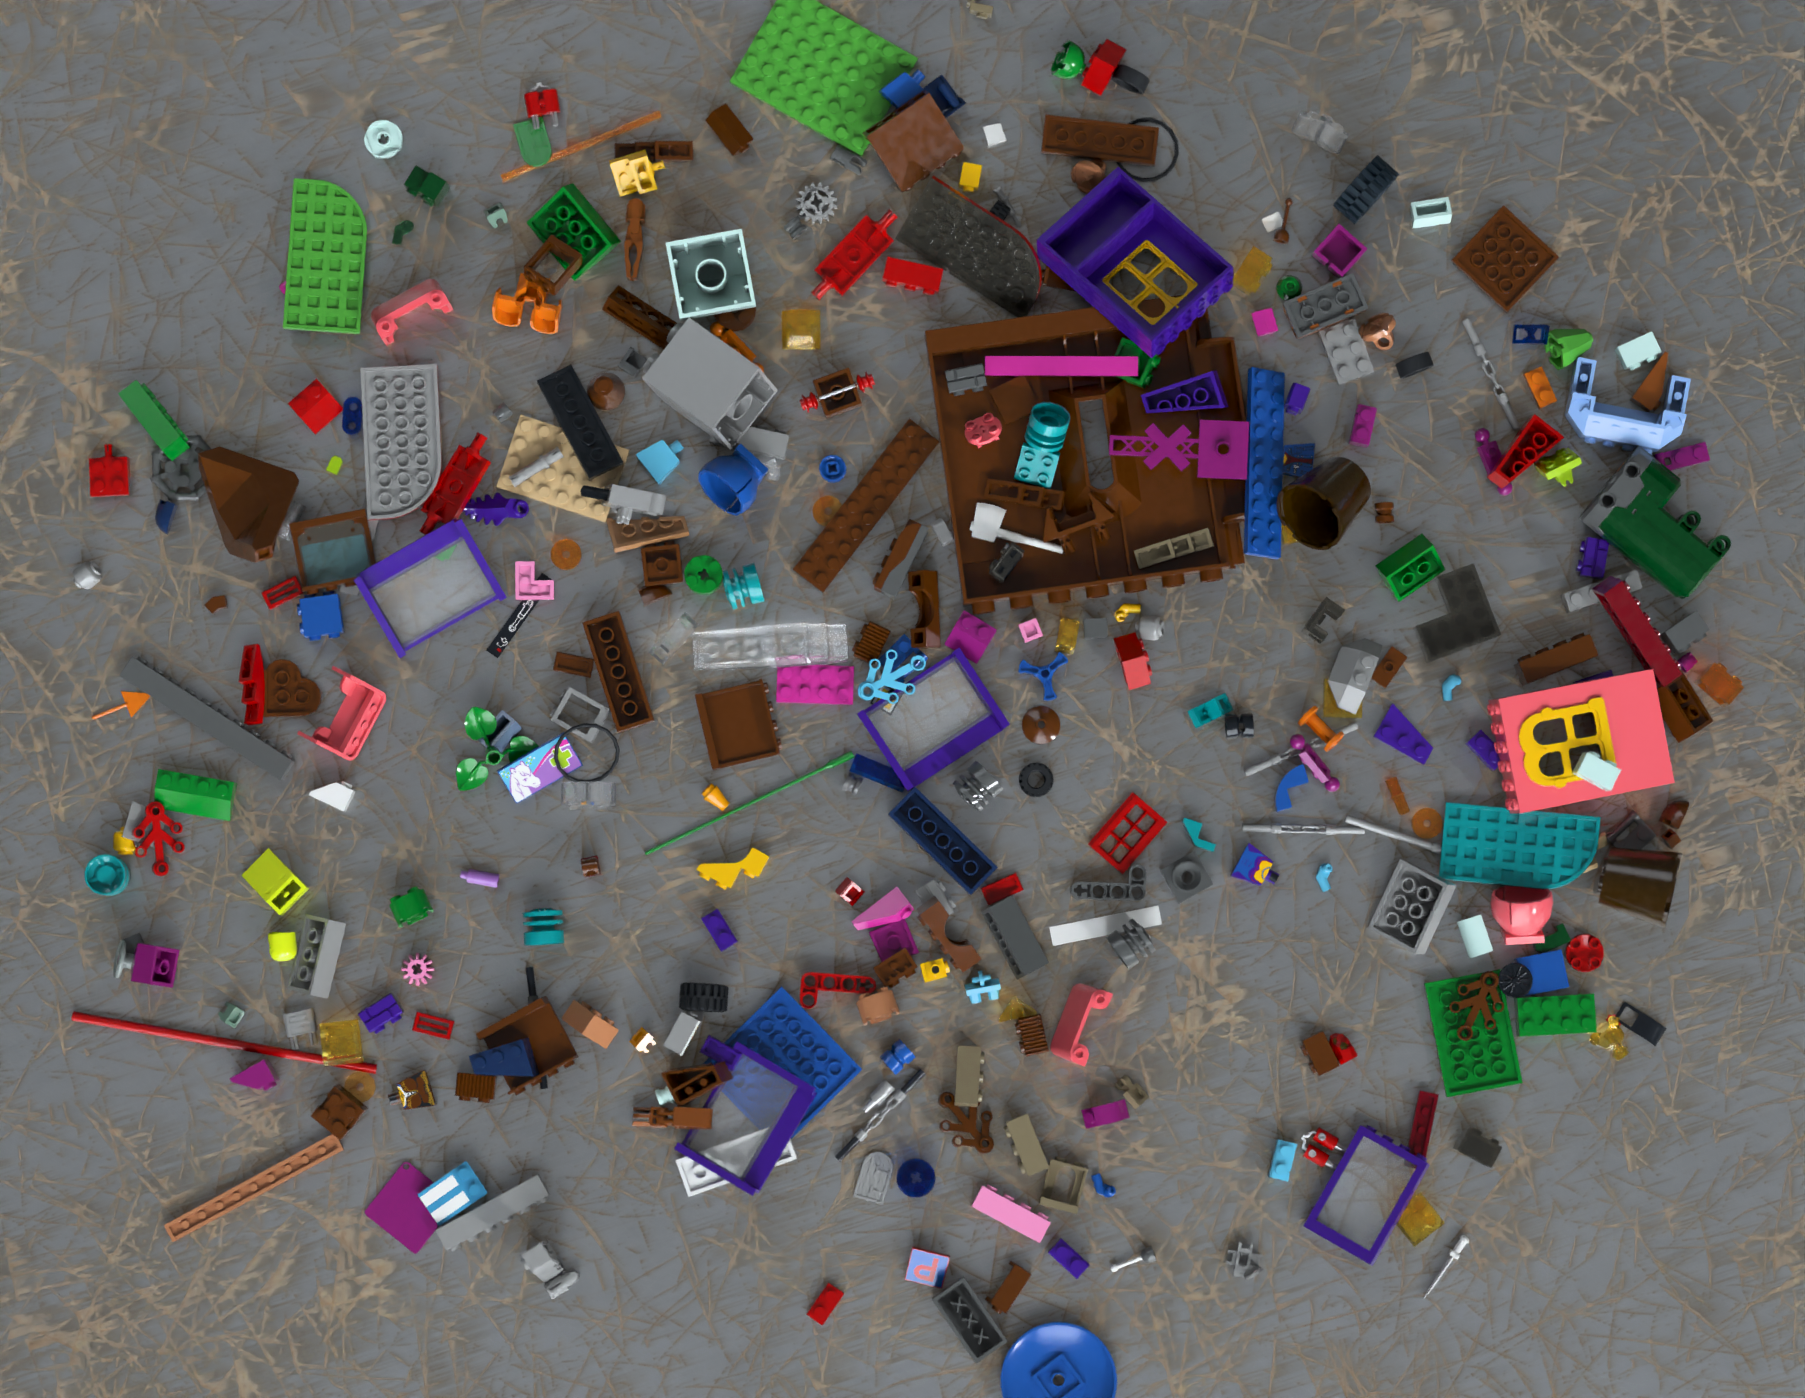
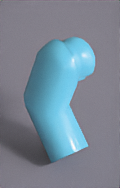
[1442,674,1461,701]

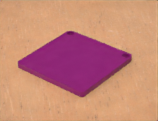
[365,1162,439,1254]

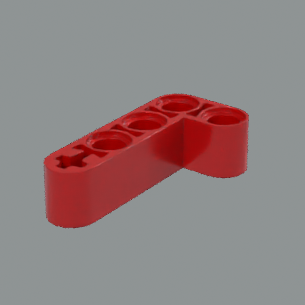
[800,972,876,1009]

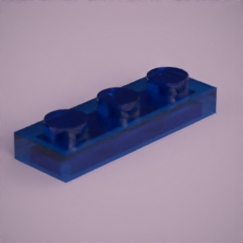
[849,753,905,793]

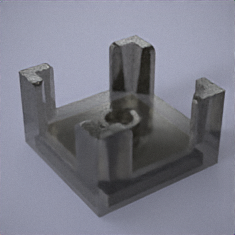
[1301,597,1345,644]

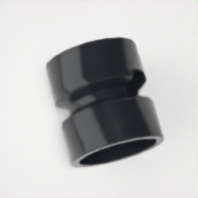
[1225,713,1254,739]

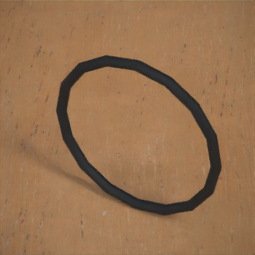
[1117,118,1179,182]
[554,723,620,784]

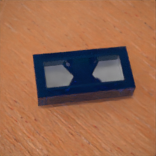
[1512,324,1550,345]

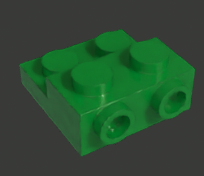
[1114,337,1161,389]

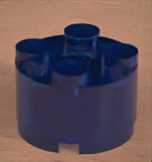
[897,1158,935,1198]

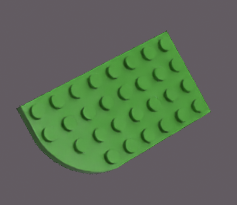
[283,178,367,334]

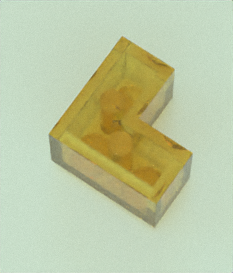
[1233,246,1273,296]

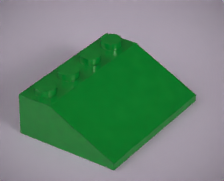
[527,183,621,281]

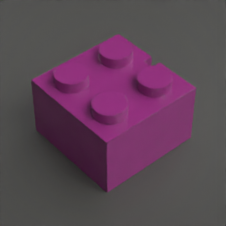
[1312,224,1367,279]

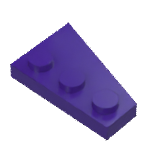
[1373,703,1433,765]

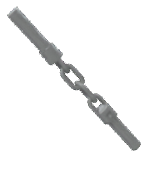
[1462,318,1520,431]
[1244,722,1358,776]
[1242,823,1365,835]

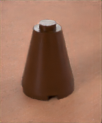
[587,372,625,411]

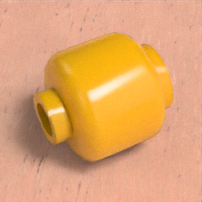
[113,827,138,855]

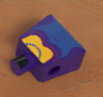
[1230,843,1279,886]

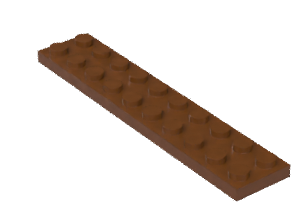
[793,418,939,593]

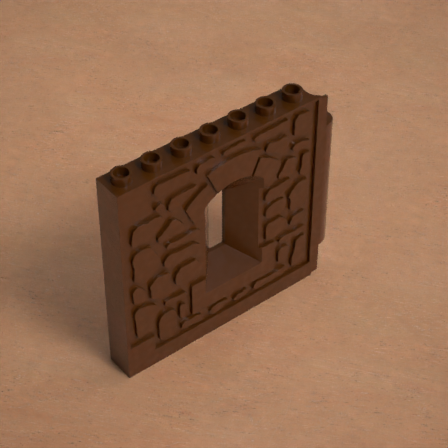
[925,295,1247,615]

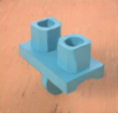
[964,970,1001,1004]

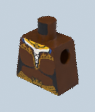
[388,1070,437,1110]

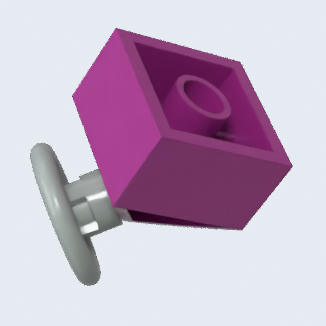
[113,940,180,988]

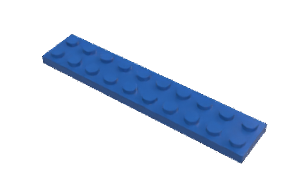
[1244,367,1285,559]

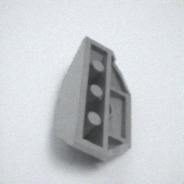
[1328,638,1383,715]

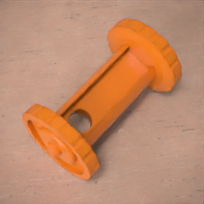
[1298,706,1344,752]

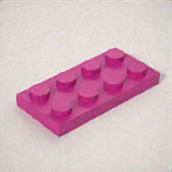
[776,664,854,705]

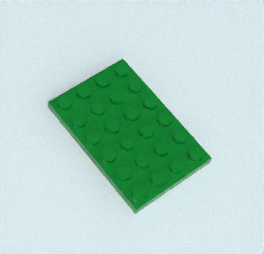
[1424,969,1523,1097]

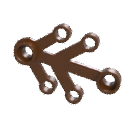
[1449,971,1504,1041]
[938,1092,994,1154]

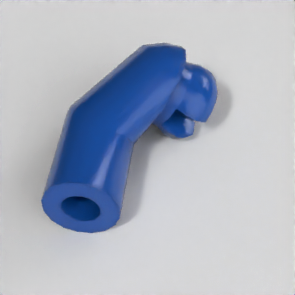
[1091,1173,1116,1198]

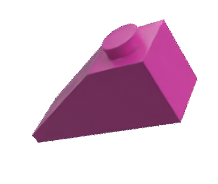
[851,887,914,930]

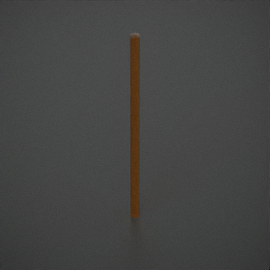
[501,110,662,182]

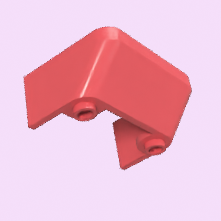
[297,666,386,761]

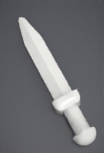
[1424,1235,1469,1298]

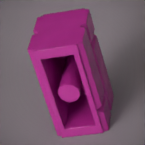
[1348,404,1377,448]

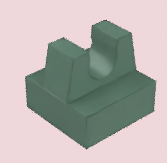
[484,203,508,228]
[218,1002,246,1028]

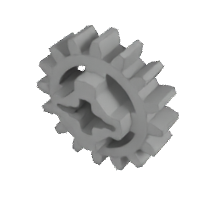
[796,183,837,224]

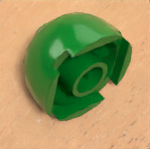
[1051,40,1086,79]

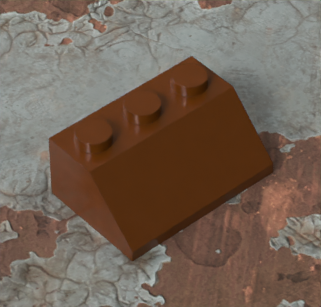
[1657,673,1713,743]

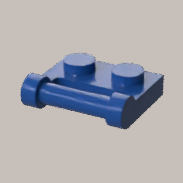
[878,634,928,683]

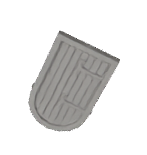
[853,1152,893,1205]

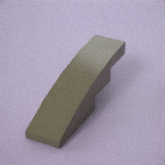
[1134,528,1214,569]

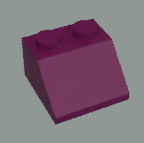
[944,610,997,664]
[230,1059,280,1091]

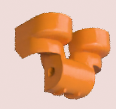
[492,273,562,334]

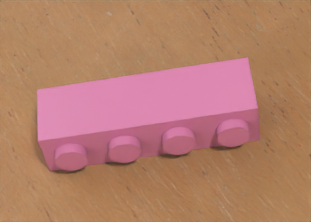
[971,1184,1051,1243]

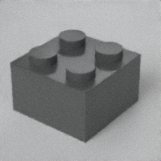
[1660,611,1710,654]

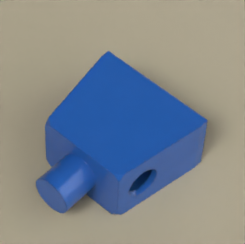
[878,69,925,109]

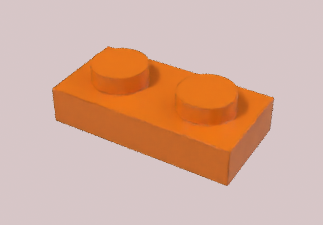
[1524,366,1557,409]

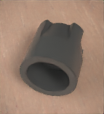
[492,402,513,423]

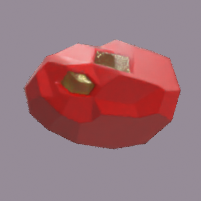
[1329,1033,1358,1065]

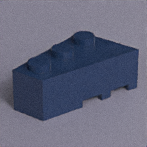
[469,1037,540,1076]

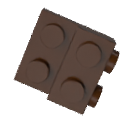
[641,541,683,587]

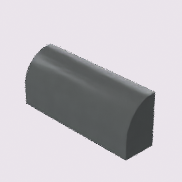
[981,895,1049,980]

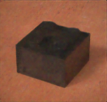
[1453,1127,1503,1168]

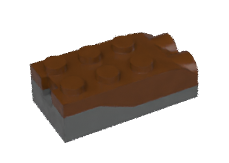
[873,519,929,600]

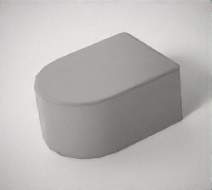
[930,518,954,547]

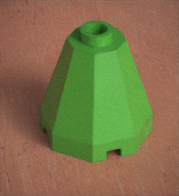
[1544,329,1593,370]

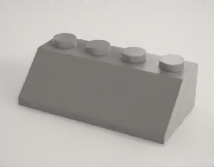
[287,914,346,999]

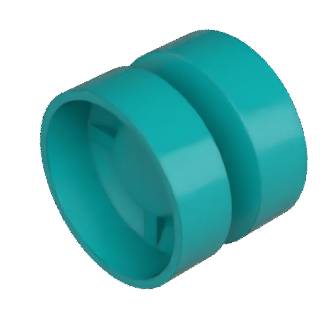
[85,854,130,896]

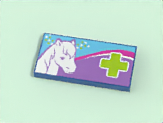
[497,732,583,804]

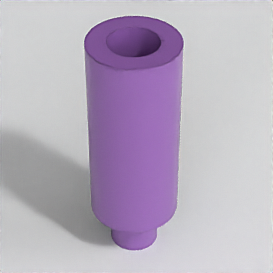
[460,869,500,888]

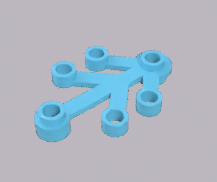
[857,649,926,704]

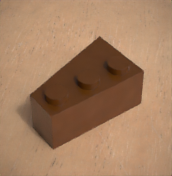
[661,1061,733,1107]

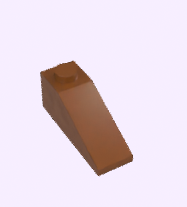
[1630,352,1668,412]

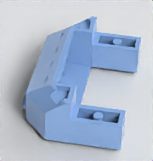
[1564,357,1691,455]

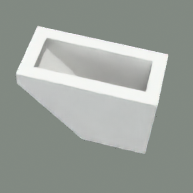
[309,781,356,812]

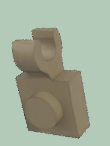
[1115,1075,1149,1110]

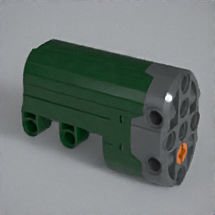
[1579,446,1731,599]

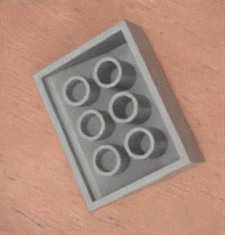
[1368,859,1457,954]

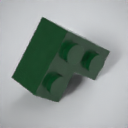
[404,165,450,207]

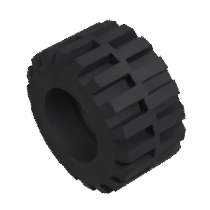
[679,982,729,1013]

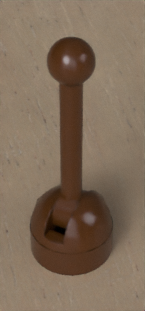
[1273,198,1293,244]

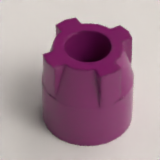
[1677,652,1698,673]

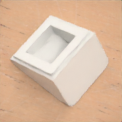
[982,123,1006,147]

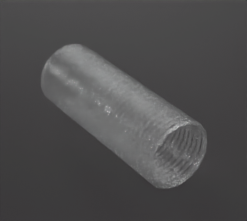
[278,501,307,541]

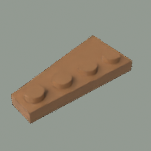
[606,516,689,553]

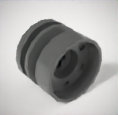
[952,761,1003,812]
[1106,918,1156,970]

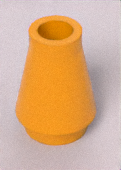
[701,783,730,811]

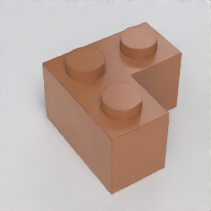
[561,1000,619,1049]

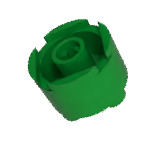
[684,555,723,595]
[389,886,434,927]

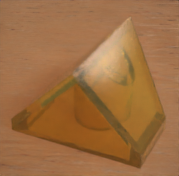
[998,996,1037,1023]

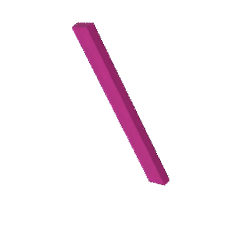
[985,356,1139,376]

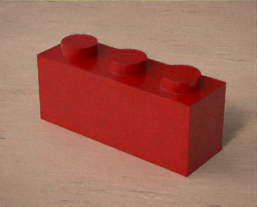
[883,257,943,296]

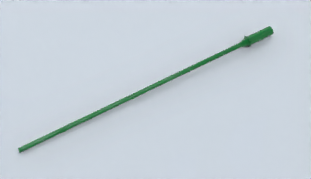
[645,751,854,855]

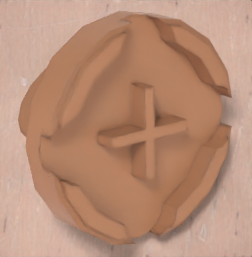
[1071,159,1106,194]
[1359,313,1396,350]

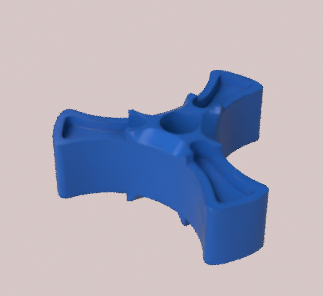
[1018,652,1068,701]

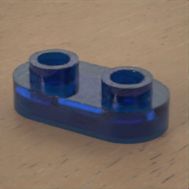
[342,397,363,436]

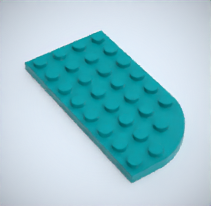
[1439,802,1601,889]

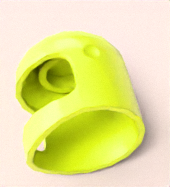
[267,932,297,961]

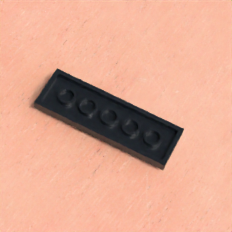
[537,365,623,481]

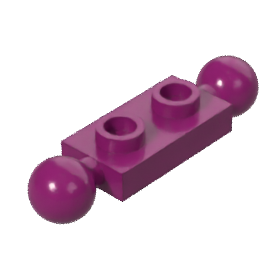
[1475,428,1512,496]
[1290,734,1340,792]

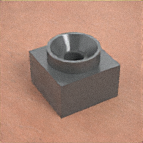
[1160,851,1213,904]

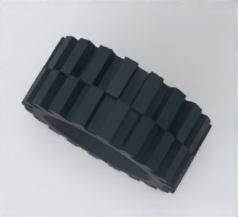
[1333,155,1399,224]

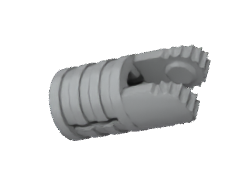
[544,1271,580,1299]

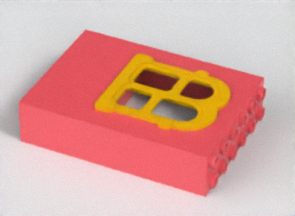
[1487,669,1675,814]

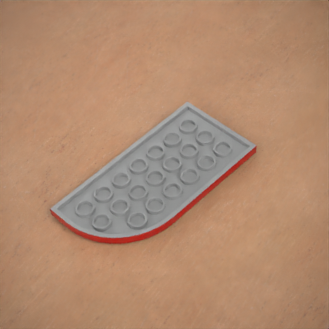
[360,364,442,521]

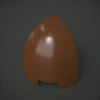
[638,585,673,606]
[1659,800,1689,829]

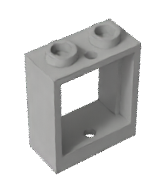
[550,687,610,744]

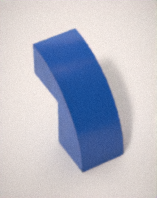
[1274,764,1309,812]

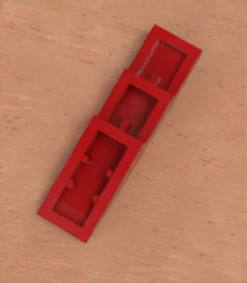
[238,644,265,725]

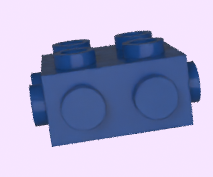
[297,591,345,641]

